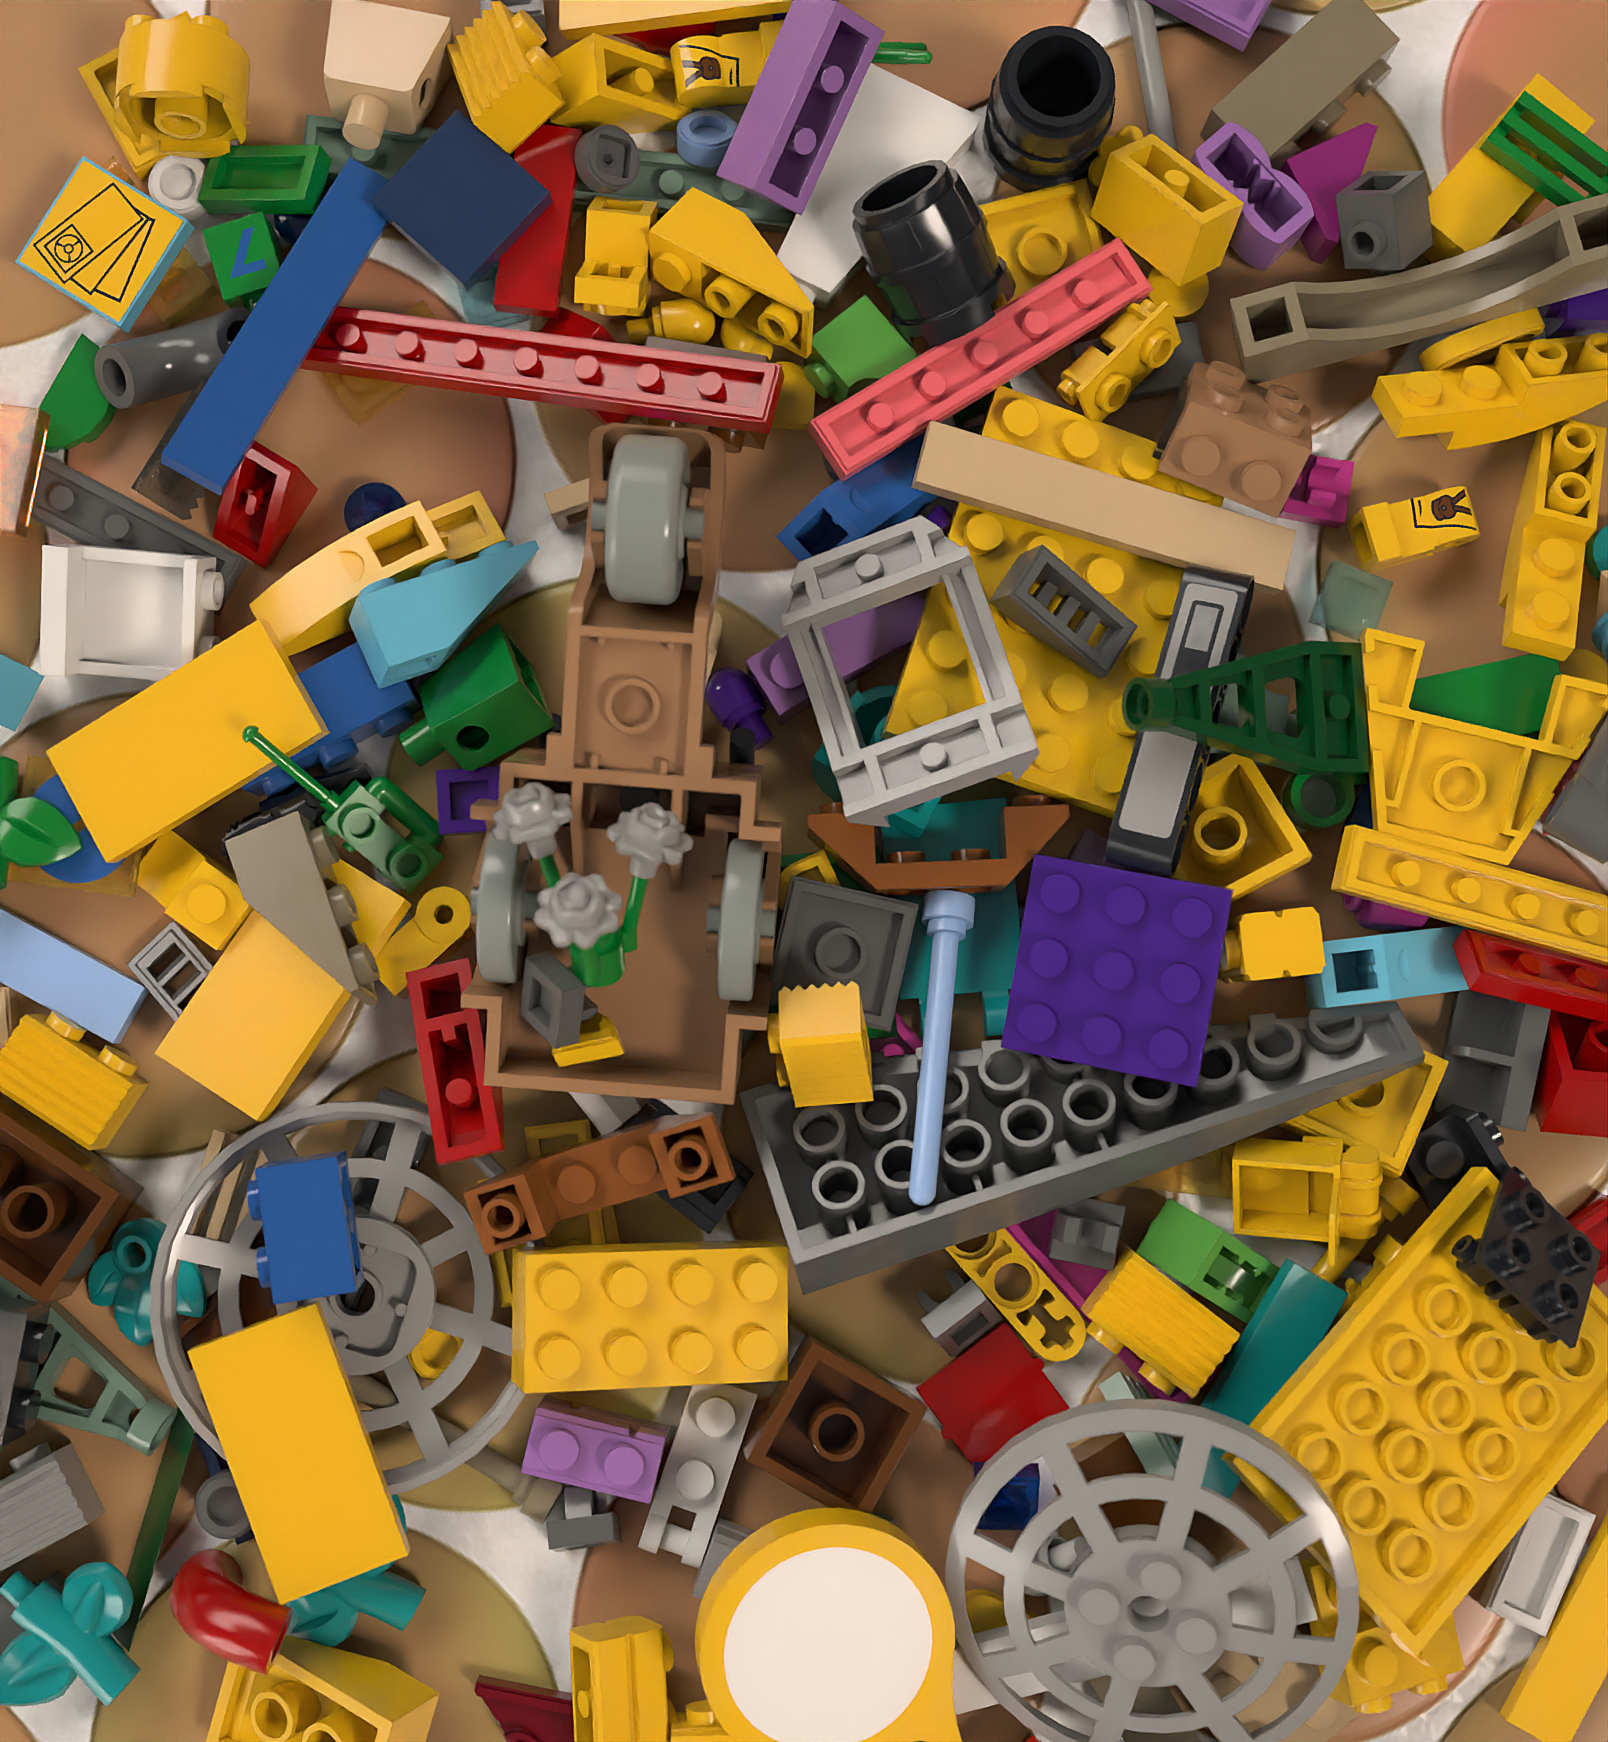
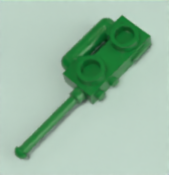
[242,725,444,894]

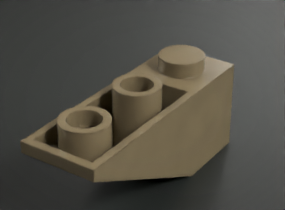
[224,811,380,1006]

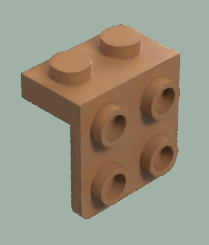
[1158,361,1312,518]

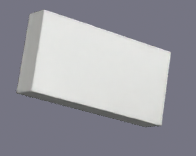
[1478,1493,1596,1636]

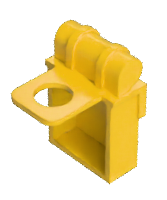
[1232,1135,1383,1268]

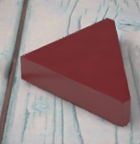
[474,1675,575,1742]

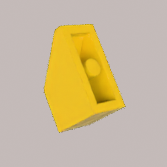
[550,33,692,134]

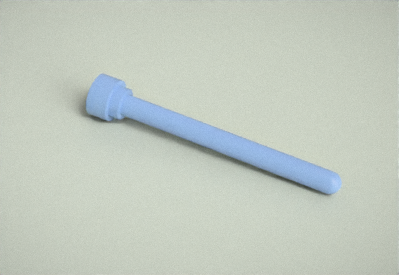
[909,890,975,1205]

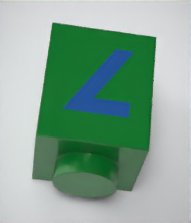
[202,211,285,312]

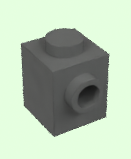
[1335,170,1433,276]

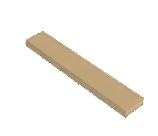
[911,420,1296,596]

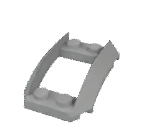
[780,515,1040,827]

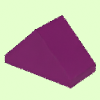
[1280,122,1378,265]

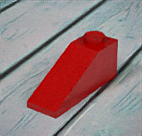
[405,957,505,1166]

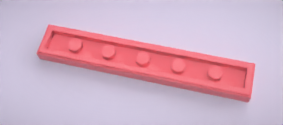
[806,237,1153,482]

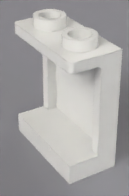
[39,543,224,681]

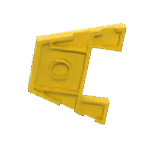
[1360,627,1608,866]

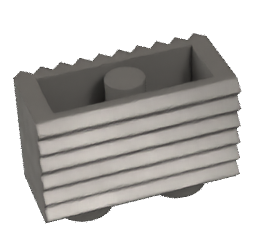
[0,1441,106,1571]

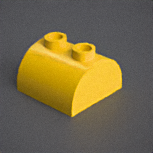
[1155,753,1312,902]

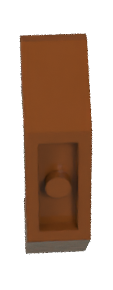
[807,795,1070,897]
[463,1112,736,1255]

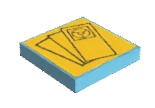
[15,156,195,333]

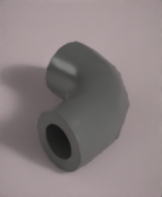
[95,308,251,409]

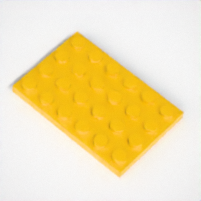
[881,386,1224,819]
[1221,1167,1608,1657]

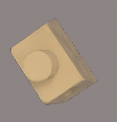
[323,0,454,150]

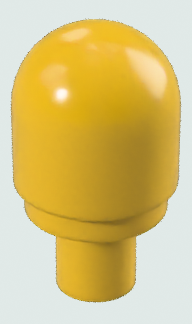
[627,298,715,345]

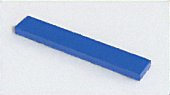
[161,157,389,496]

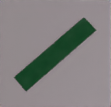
[112,1406,196,1652]

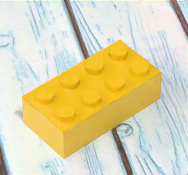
[512,1239,788,1394]

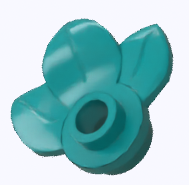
[88,1217,207,1347]

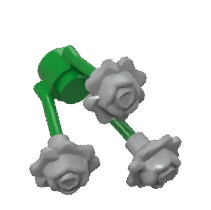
[492,783,694,987]

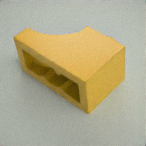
[129,829,253,951]

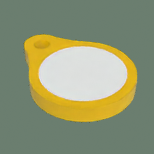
[695,1508,962,1742]

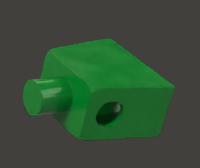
[399,622,555,771]

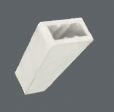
[777,63,982,310]

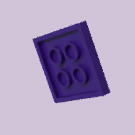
[1001,854,1234,1087]

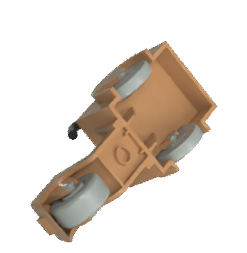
[461,423,783,1105]

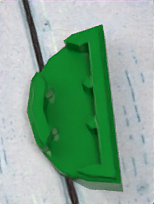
[19,333,116,453]

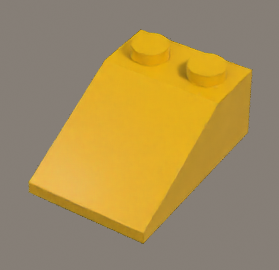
[206,1635,440,1742]

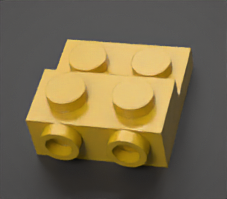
[1300,1557,1465,1714]

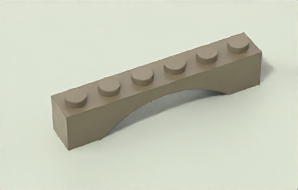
[1230,193,1608,384]

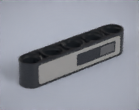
[1105,563,1255,878]

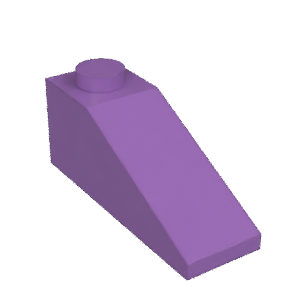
[745,592,925,726]

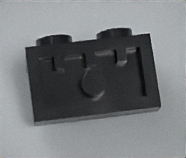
[1404,1104,1533,1214]

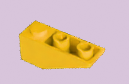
[649,187,814,359]

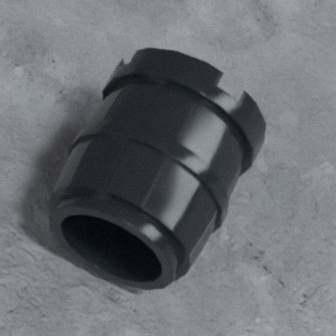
[982,26,1116,193]
[852,160,1016,348]

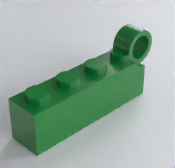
[1282,653,1561,831]

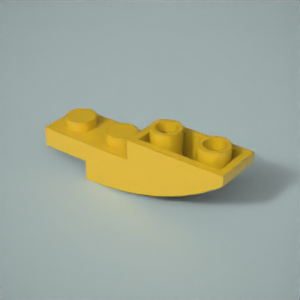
[1371,333,1608,451]
[1498,418,1607,661]
[249,490,506,657]

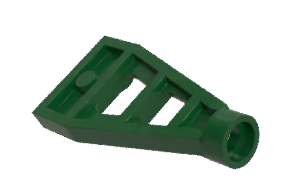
[1122,640,1370,775]

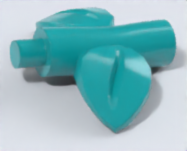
[286,1494,426,1647]
[0,1562,141,1707]

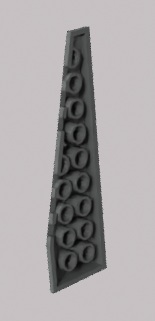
[739,1001,1426,1295]

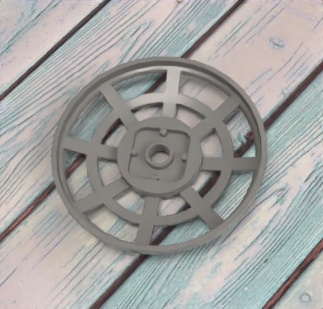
[150,1101,545,1495]
[945,1399,1359,1742]

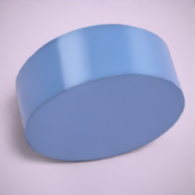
[677,110,738,167]

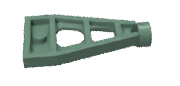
[0,1275,177,1457]

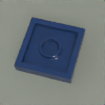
[371,109,553,293]

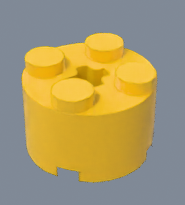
[114,14,251,158]

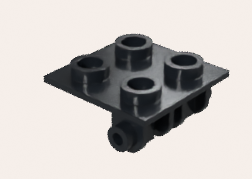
[1451,1166,1601,1349]

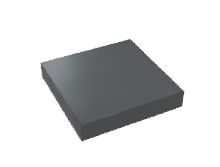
[768,875,919,1032]

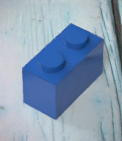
[247,1150,365,1305]

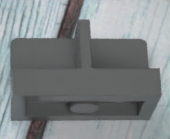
[1431,990,1551,1132]

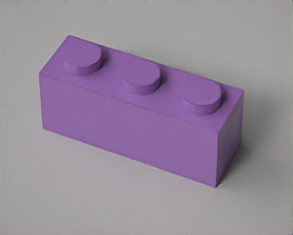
[716,0,885,216]

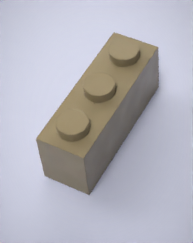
[1200,0,1400,171]

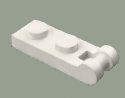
[638,1383,758,1569]

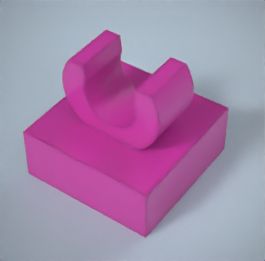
[1278,454,1355,528]

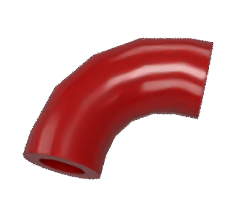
[169,1549,293,1676]

